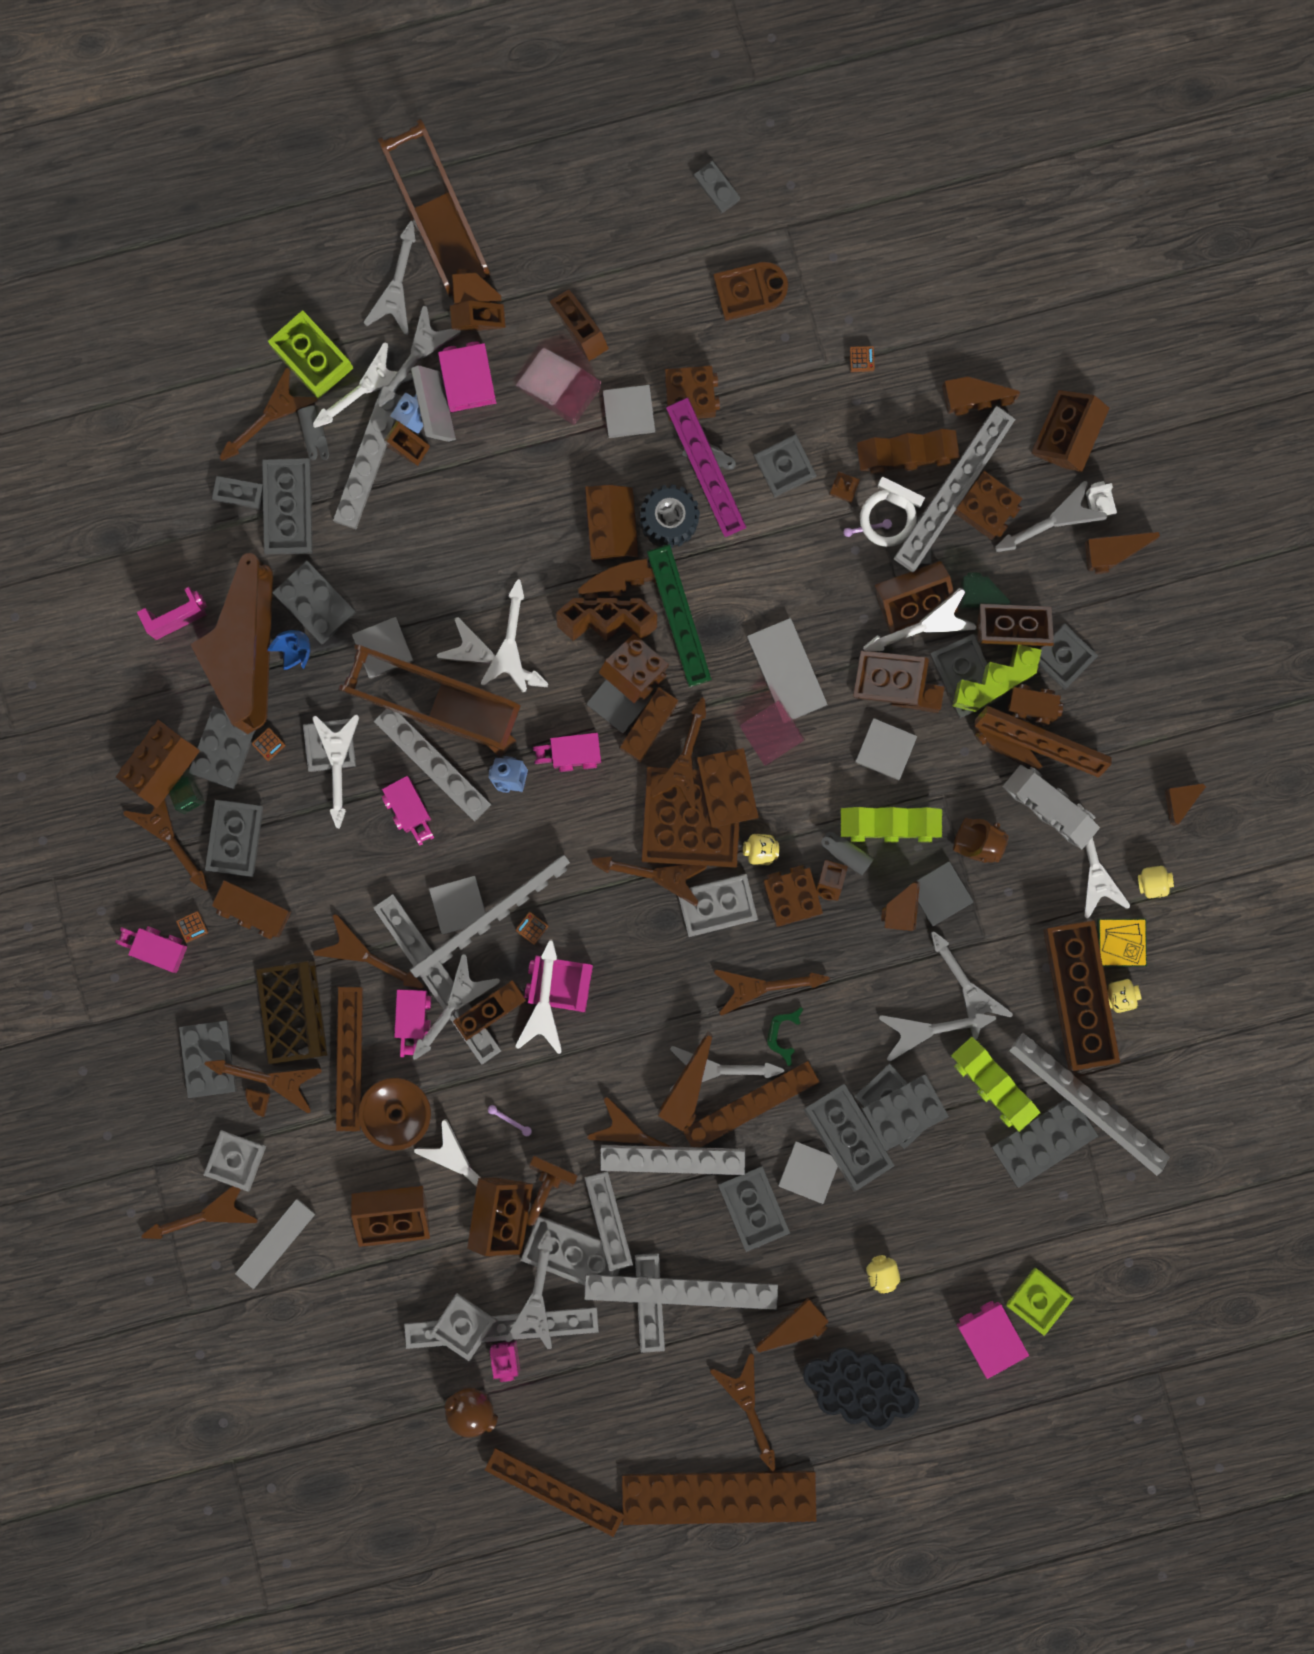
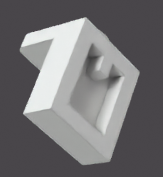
[1086,481,1117,517]

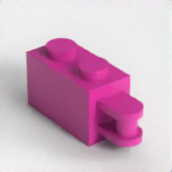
[533,733,601,772]
[382,776,434,845]
[115,926,188,973]
[395,990,432,1057]
[490,1340,520,1382]

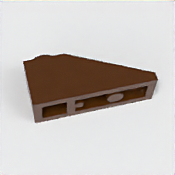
[549,289,609,361]
[1085,532,1160,574]
[974,710,1042,770]
[755,1298,829,1353]

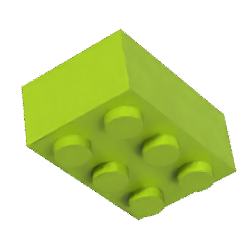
[268,310,353,399]

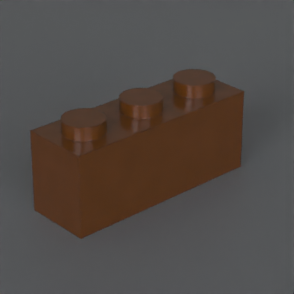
[620,688,679,762]
[212,880,292,939]

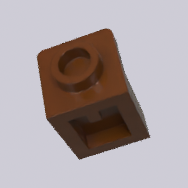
[816,860,848,901]

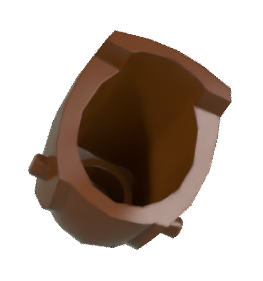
[953,818,1009,863]

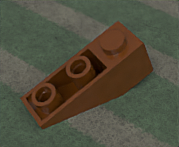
[942,376,1020,415]
[453,980,527,1041]

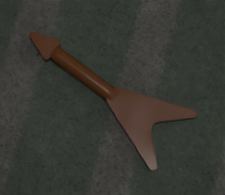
[220,368,318,461]
[651,698,706,809]
[123,799,208,891]
[592,857,707,906]
[313,914,424,988]
[714,970,830,1015]
[204,1060,322,1113]
[587,1097,672,1147]
[141,1186,258,1239]
[710,1353,775,1471]

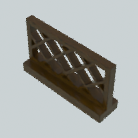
[256,961,328,1064]

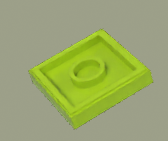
[1006,1267,1073,1336]

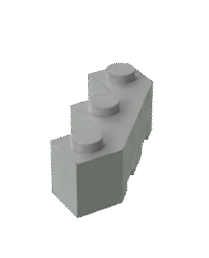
[1002,765,1100,849]

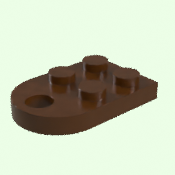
[713,262,788,321]

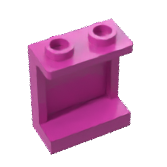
[438,342,496,412]
[137,587,207,640]
[525,956,593,1012]
[956,1301,1029,1379]

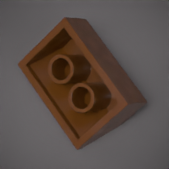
[1031,390,1110,472]
[585,485,639,562]
[874,561,958,634]
[977,604,1054,646]
[467,1177,533,1256]
[351,1186,430,1247]

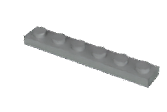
[333,389,403,529]
[374,709,491,821]
[601,1145,745,1175]

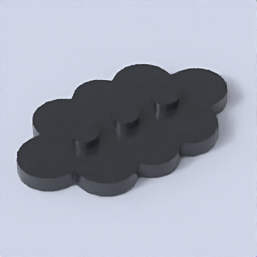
[803,1347,920,1430]

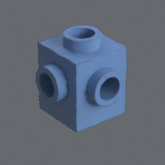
[391,392,423,434]
[489,756,528,793]

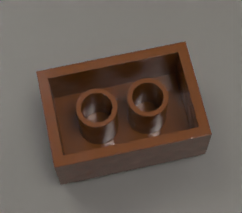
[116,720,200,808]

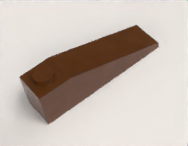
[658,1031,712,1131]

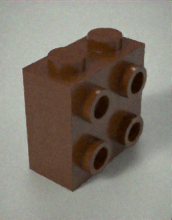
[665,366,720,421]
[954,471,1023,540]
[599,634,669,703]
[1004,684,1064,727]
[763,865,823,927]

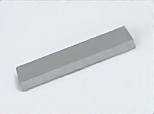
[585,1171,633,1271]
[235,1199,316,1289]
[635,1253,665,1353]

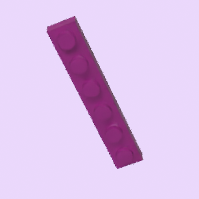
[666,397,747,537]

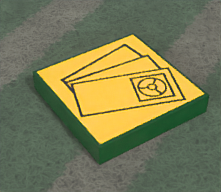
[1097,919,1147,967]

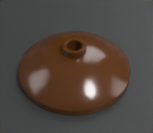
[359,1078,431,1151]

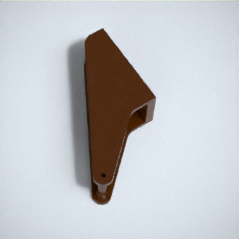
[377,119,491,296]
[190,553,273,734]
[338,644,521,750]

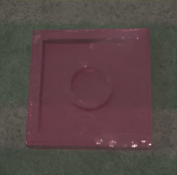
[740,700,805,766]

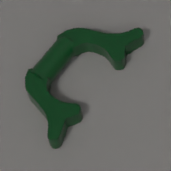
[767,1007,803,1066]

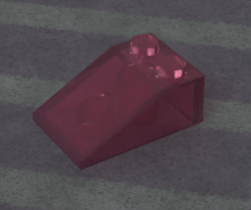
[516,348,601,425]

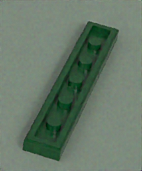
[647,544,712,687]

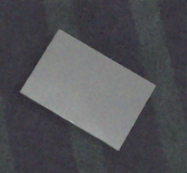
[411,366,456,442]
[679,874,758,937]

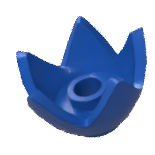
[268,630,310,670]

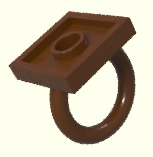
[527,1156,578,1226]

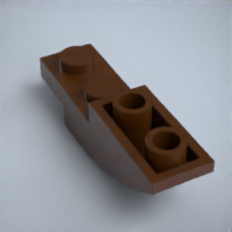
[578,559,657,600]

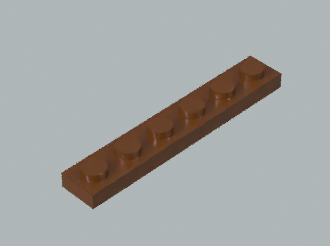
[975,706,1112,778]
[336,987,363,1131]
[683,1061,819,1148]
[484,1447,625,1537]

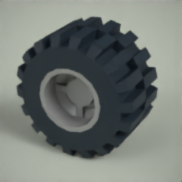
[639,484,700,548]

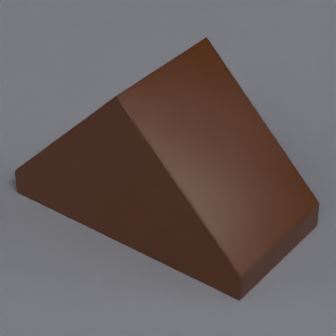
[384,421,430,466]
[1165,784,1206,826]

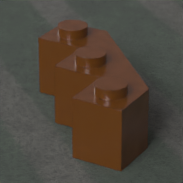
[857,429,960,475]
[556,598,657,641]

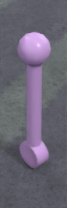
[843,519,892,537]
[488,1105,532,1136]

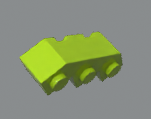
[952,645,1042,712]
[841,807,942,842]
[951,1037,1040,1132]

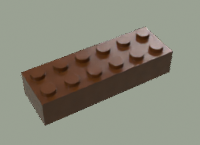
[1043,920,1120,1071]

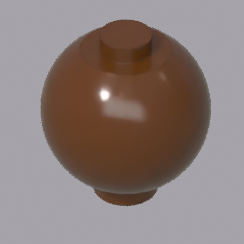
[445,1388,498,1438]

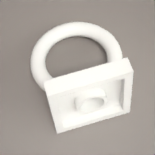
[860,477,925,547]

